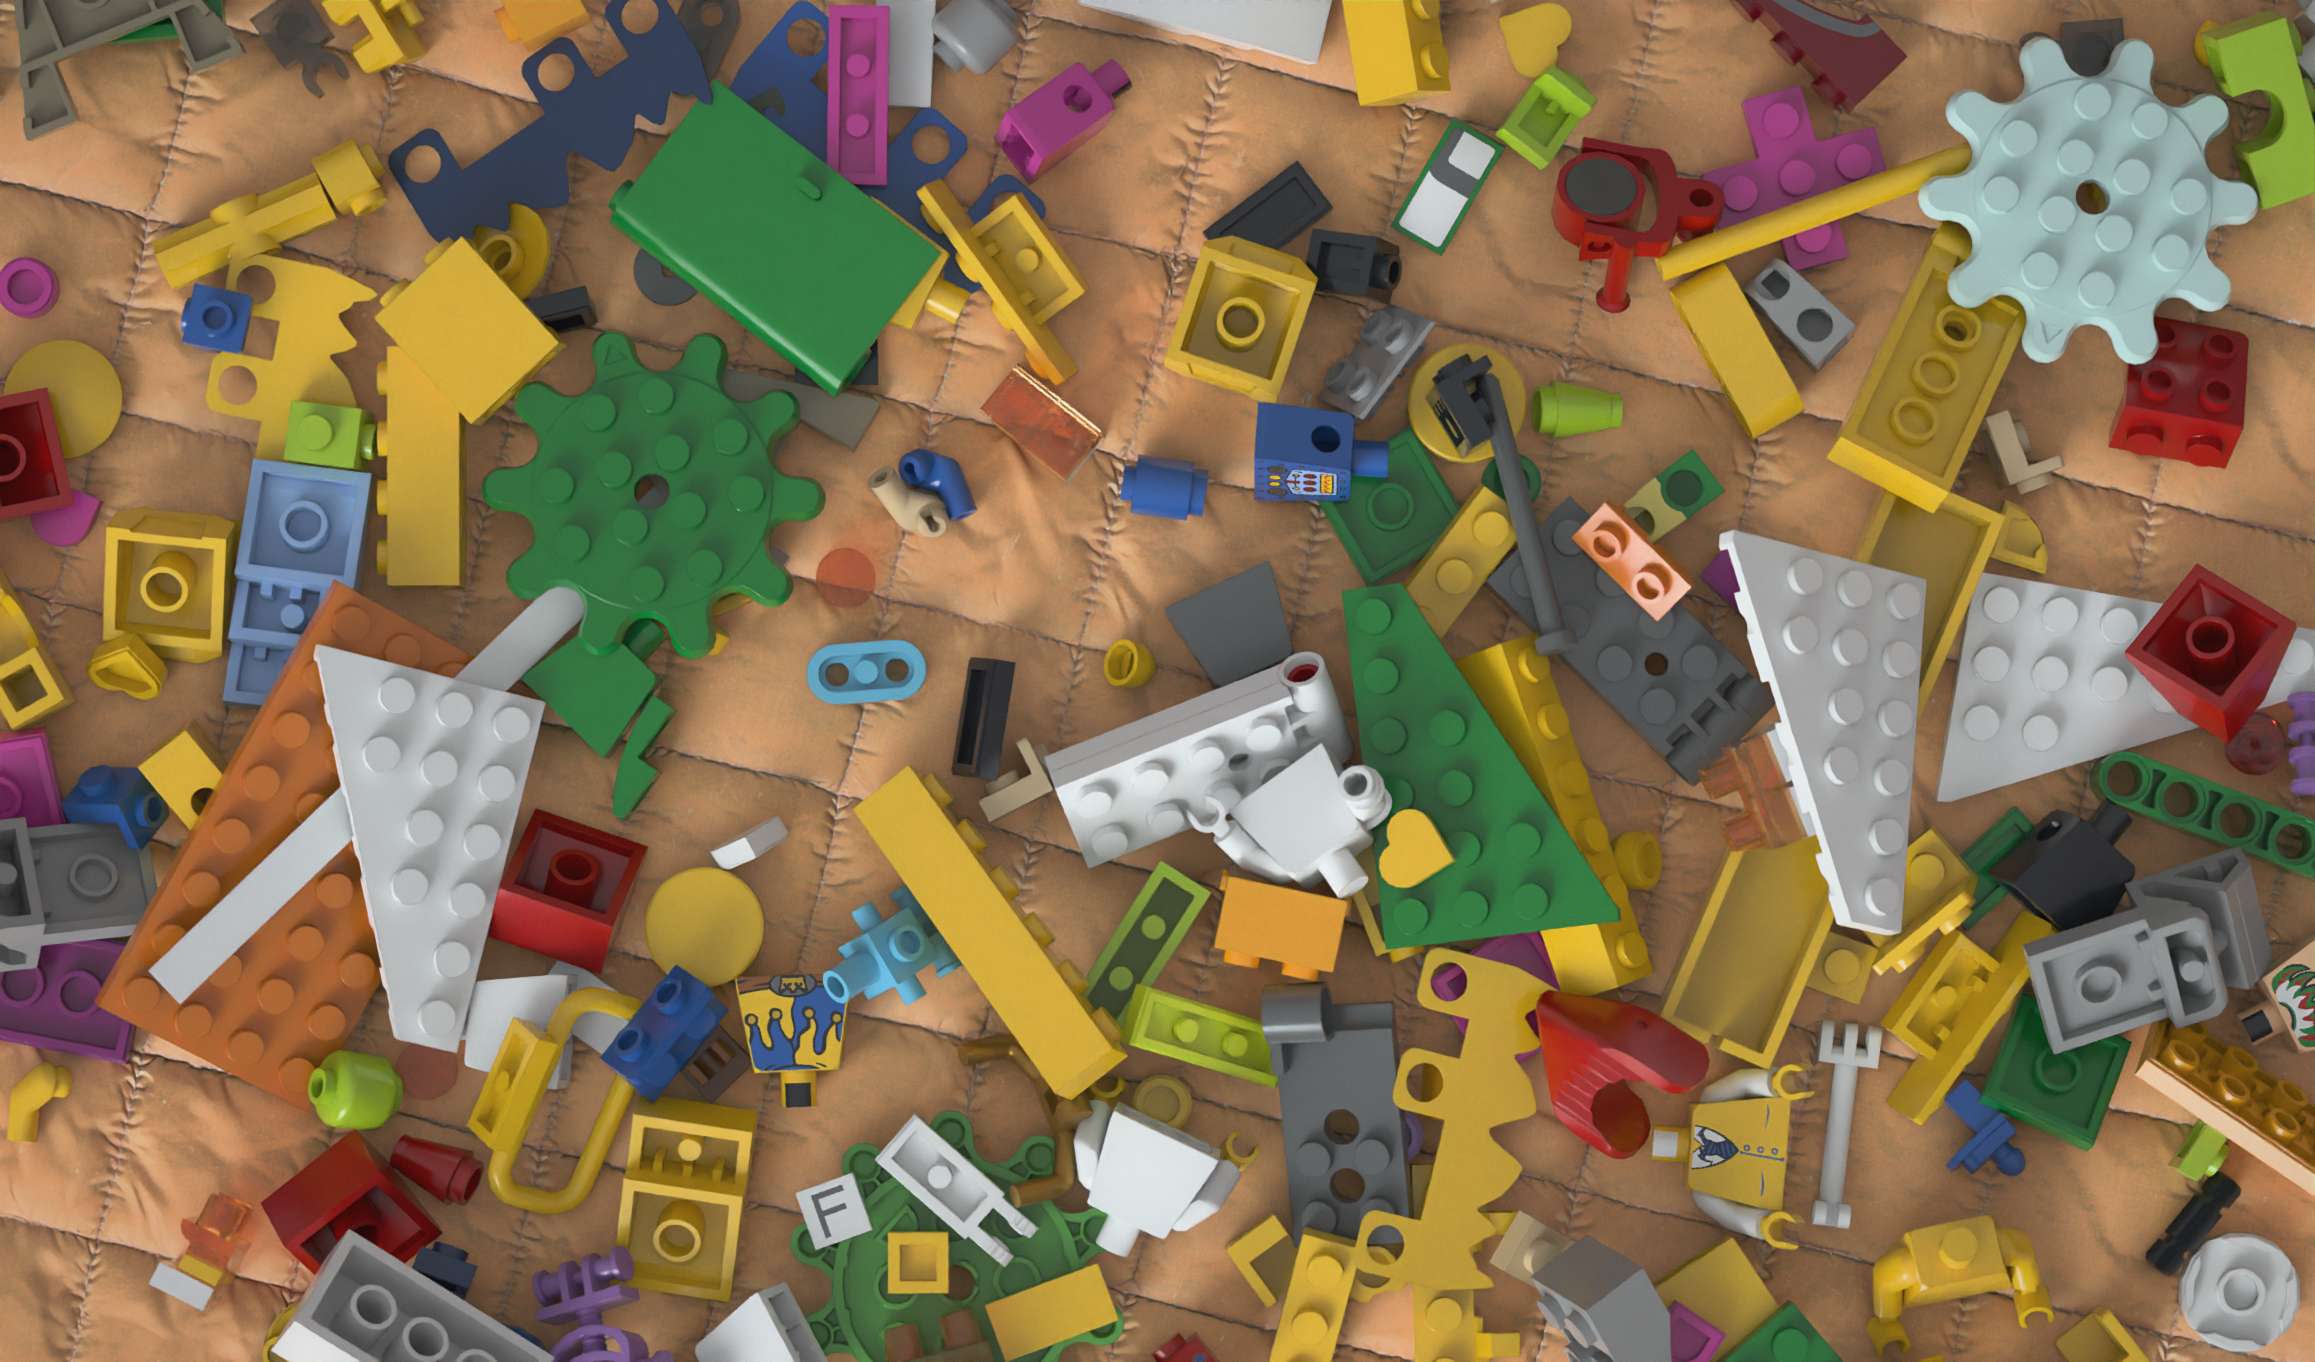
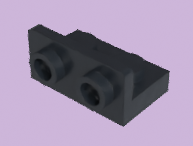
[1425,353,1495,459]

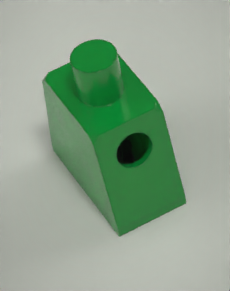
[521,618,669,759]

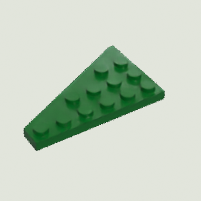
[1342,583,1622,950]

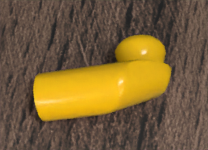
[7,1062,73,1142]

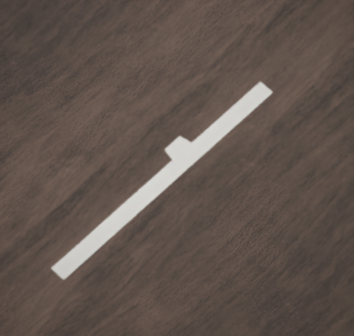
[148,486,667,1004]

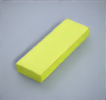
[1119,983,1278,1088]

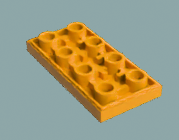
[2135,1017,2315,1197]

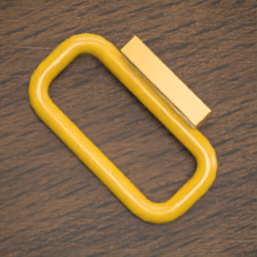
[467,987,644,1215]

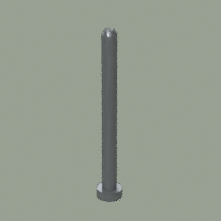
[1476,373,1579,656]

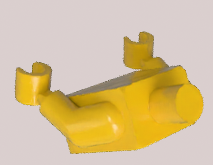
[1866,1215,2054,1358]

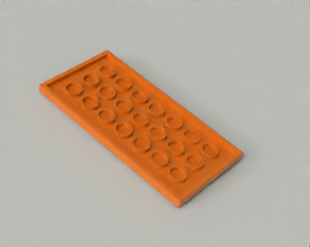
[94,579,541,1112]

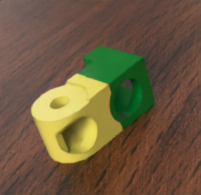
[1623,449,1725,543]

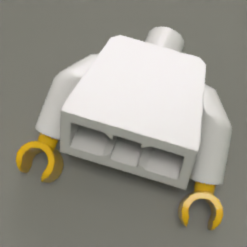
[1074,1075,1260,1257]

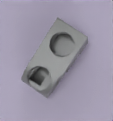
[1741,257,1856,374]

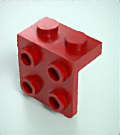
[2108,316,2249,469]

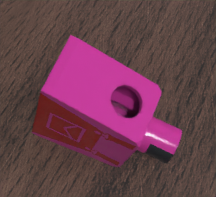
[994,59,1132,185]

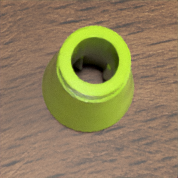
[1532,380,1623,439]

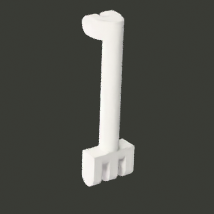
[1811,1019,1882,1229]

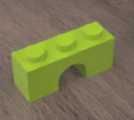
[2201,10,2315,210]

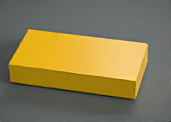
[985,1262,1119,1362]

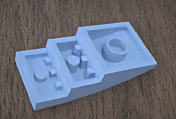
[222,459,373,710]

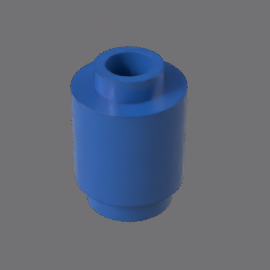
[1120,454,1209,521]

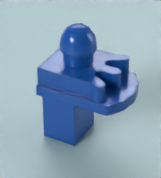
[1944,1079,2026,1176]

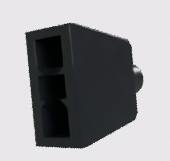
[1987,799,2135,932]

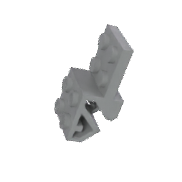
[0,817,158,972]
[2022,846,2274,1055]

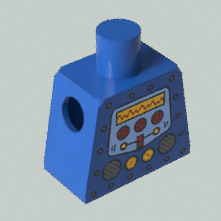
[1254,402,1390,501]

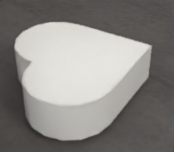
[710,815,789,871]

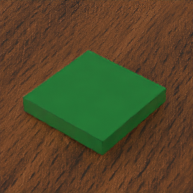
[1317,425,1461,587]
[1978,992,2132,1152]

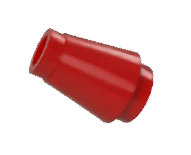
[390,1134,484,1206]

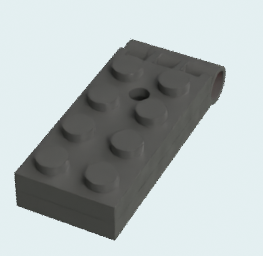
[1484,496,1776,788]

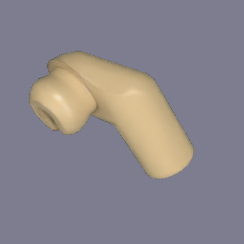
[868,466,949,538]

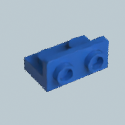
[600,965,729,1103]

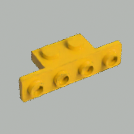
[916,178,1091,386]
[1880,910,2060,1125]

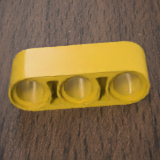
[1668,261,1805,439]

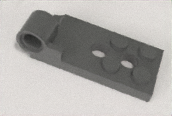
[1261,981,1414,1248]

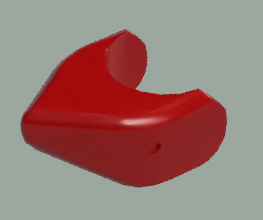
[1535,990,1710,1159]

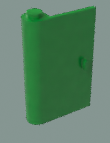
[608,78,942,397]

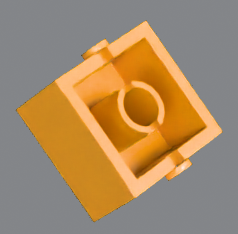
[1213,869,1353,982]

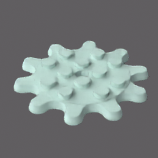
[1918,36,2259,365]

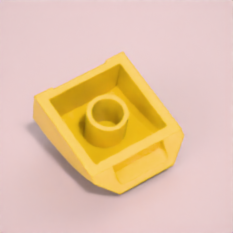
[1164,235,1318,403]
[103,507,235,664]

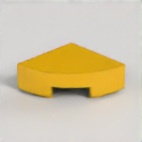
[1989,500,2048,575]

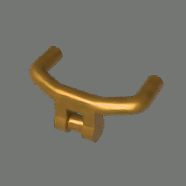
[957,1034,1094,1208]

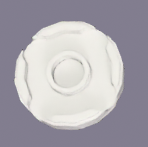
[2179,1232,2300,1351]

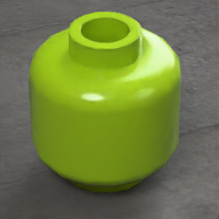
[308,1050,403,1131]

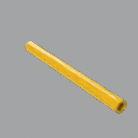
[1654,142,1972,281]

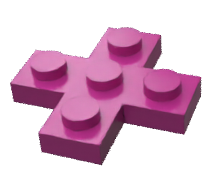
[1700,85,1886,273]

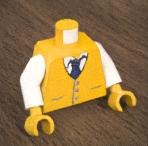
[1650,1062,1815,1250]

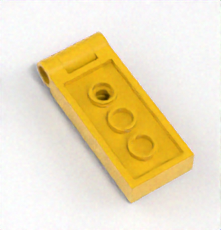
[1826,220,2026,514]

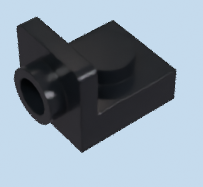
[1306,228,1402,304]

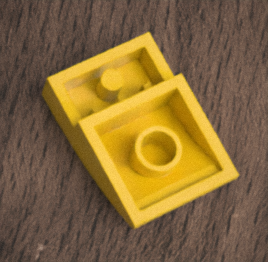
[612,1094,759,1302]

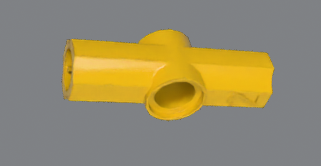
[152,172,339,291]

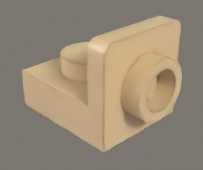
[1978,410,2065,495]
[978,737,1054,823]
[1490,1210,1576,1289]

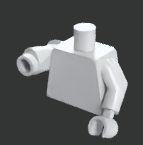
[1187,743,1392,899]

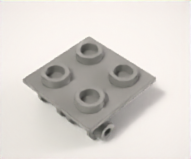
[1317,304,1435,427]

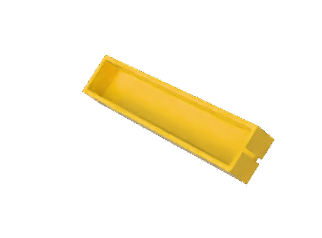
[1655,487,2007,1070]

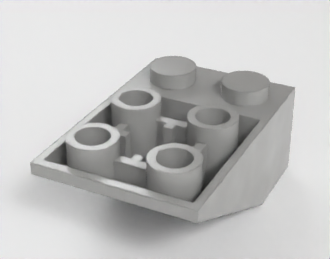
[1531,1234,1671,1362]

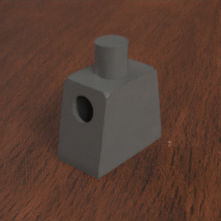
[1164,561,1294,689]

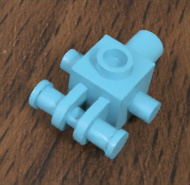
[823,885,963,1006]

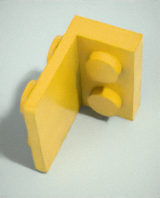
[1862,825,1979,976]

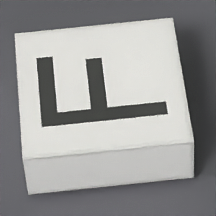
[796,1172,874,1250]

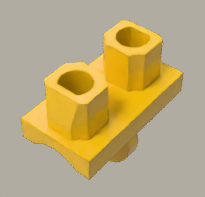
[322,0,428,73]

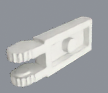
[875,1113,1039,1267]

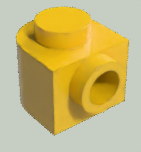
[311,137,388,217]

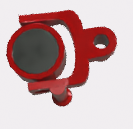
[1551,137,1725,313]

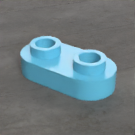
[807,640,927,705]

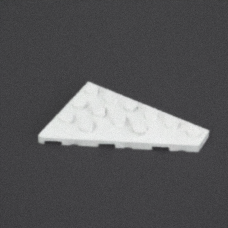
[1719,530,1927,935]
[1934,573,2315,803]
[313,644,546,1053]

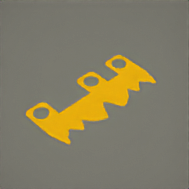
[194,252,378,583]
[1353,947,1560,1290]

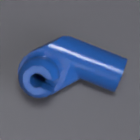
[898,449,978,522]

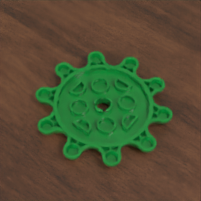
[481,330,826,659]

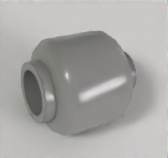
[931,0,1020,75]

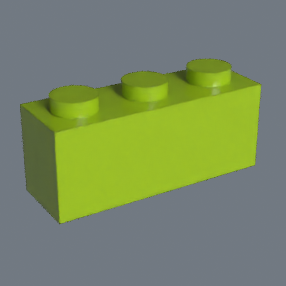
[1083,860,1212,1029]

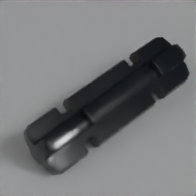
[2145,1171,2241,1276]

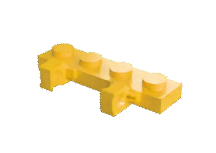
[1411,1164,1521,1362]

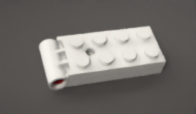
[1044,652,1354,869]

